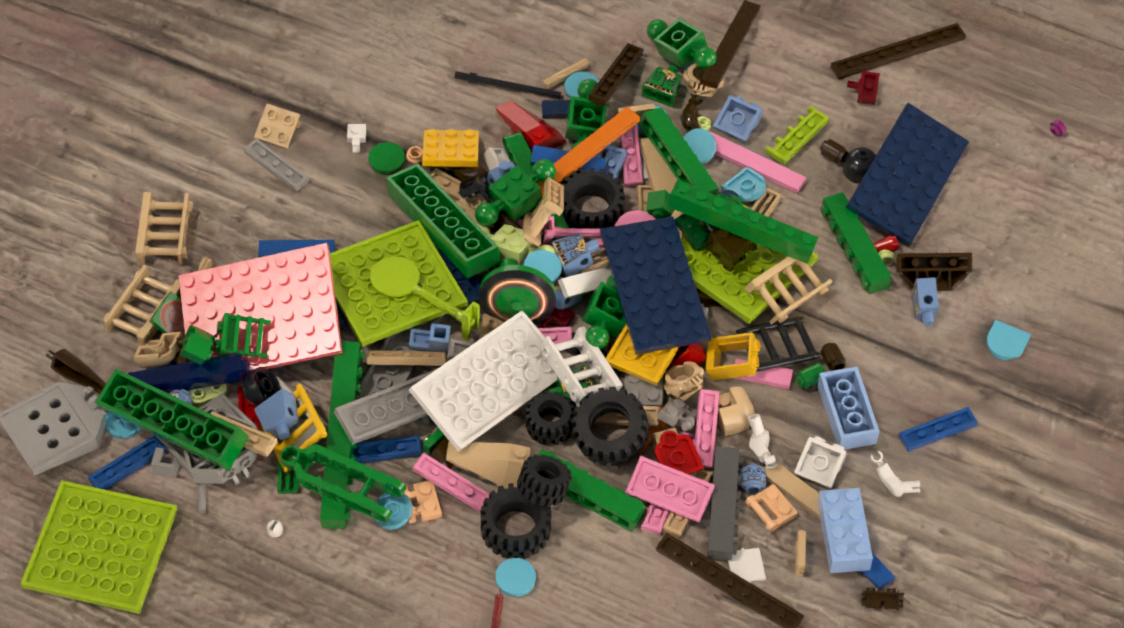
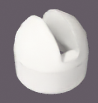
[267,519,283,537]

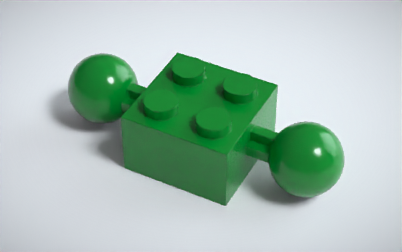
[646,18,717,70]
[565,79,607,150]
[475,159,556,226]
[582,275,626,349]

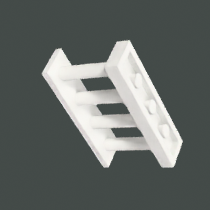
[541,326,623,407]

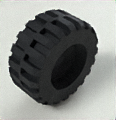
[572,387,649,466]

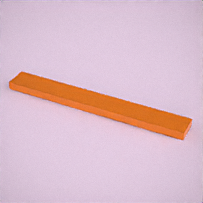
[537,106,640,196]

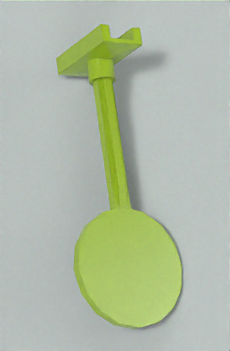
[370,256,480,341]

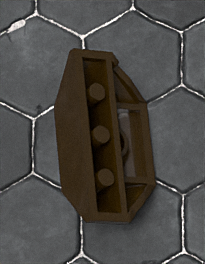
[896,253,972,291]

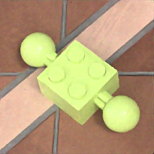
[477,224,557,265]

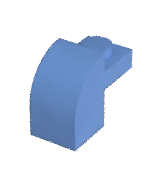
[409,323,451,352]

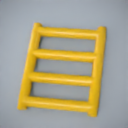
[260,384,328,472]

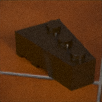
[707,210,756,272]

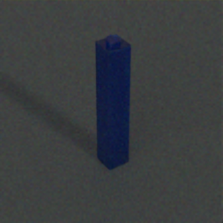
[128,353,250,394]

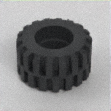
[525,391,575,445]
[517,454,572,507]

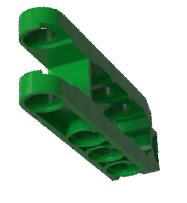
[280,444,407,523]

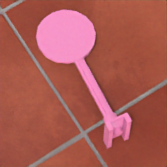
[541,210,655,245]

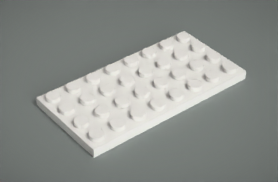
[409,310,558,452]

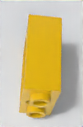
[706,332,760,381]

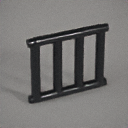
[736,316,821,372]

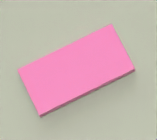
[625,456,715,523]

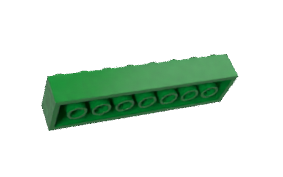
[386,163,500,279]
[95,369,249,471]

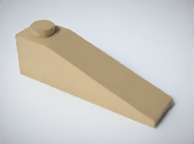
[446,441,530,489]

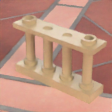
[523,177,564,246]
[135,192,193,265]
[745,257,832,325]
[103,265,181,346]

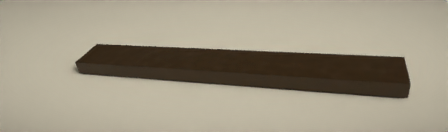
[700,0,761,89]
[830,23,966,80]
[655,532,804,628]

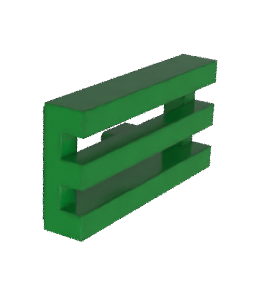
[277,460,298,494]

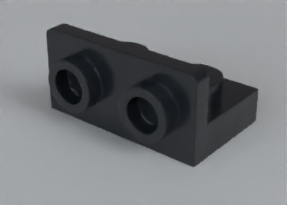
[459,173,490,199]

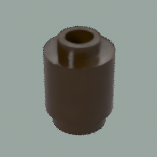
[820,139,848,164]
[820,343,846,371]

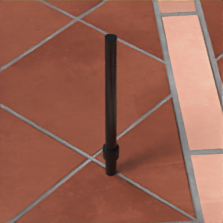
[454,71,561,99]

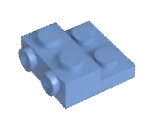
[713,95,763,143]

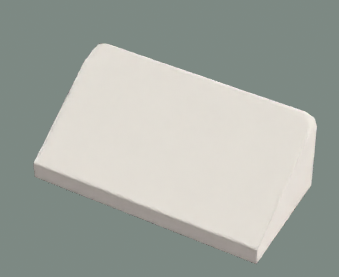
[483,147,511,170]

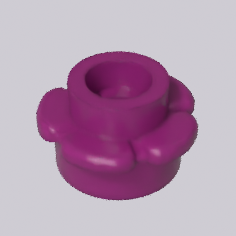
[1050,119,1067,136]

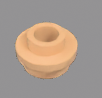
[406,146,423,164]

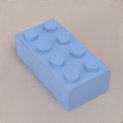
[817,367,880,450]
[817,488,873,573]

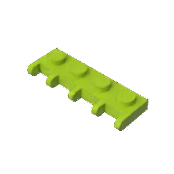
[764,106,829,165]

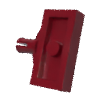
[847,71,880,105]
[538,307,575,328]

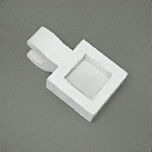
[347,124,366,153]

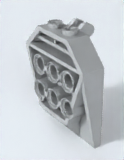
[0,382,107,475]
[157,393,258,486]

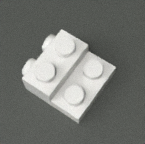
[794,436,847,489]

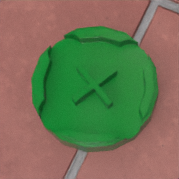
[368,142,405,175]

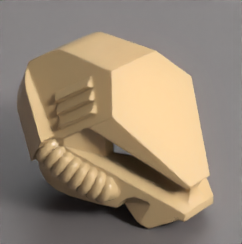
[683,64,724,97]
[663,362,704,401]

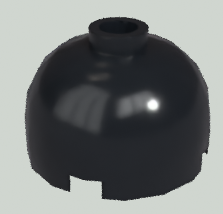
[843,147,876,183]
[242,367,280,407]

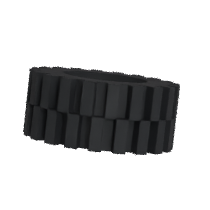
[561,168,625,229]
[481,483,552,559]

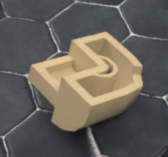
[133,332,182,368]
[717,387,755,437]

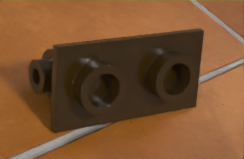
[861,587,904,610]

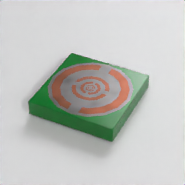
[149,291,185,336]

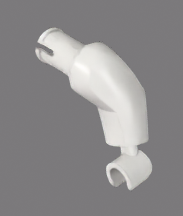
[748,414,778,469]
[870,451,920,497]

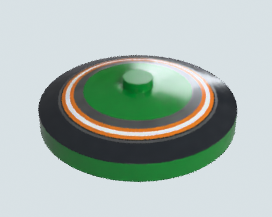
[479,265,557,325]

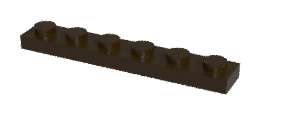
[588,43,644,107]

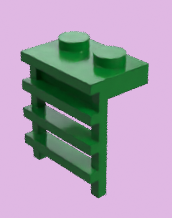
[214,313,271,359]

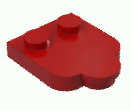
[654,430,704,475]

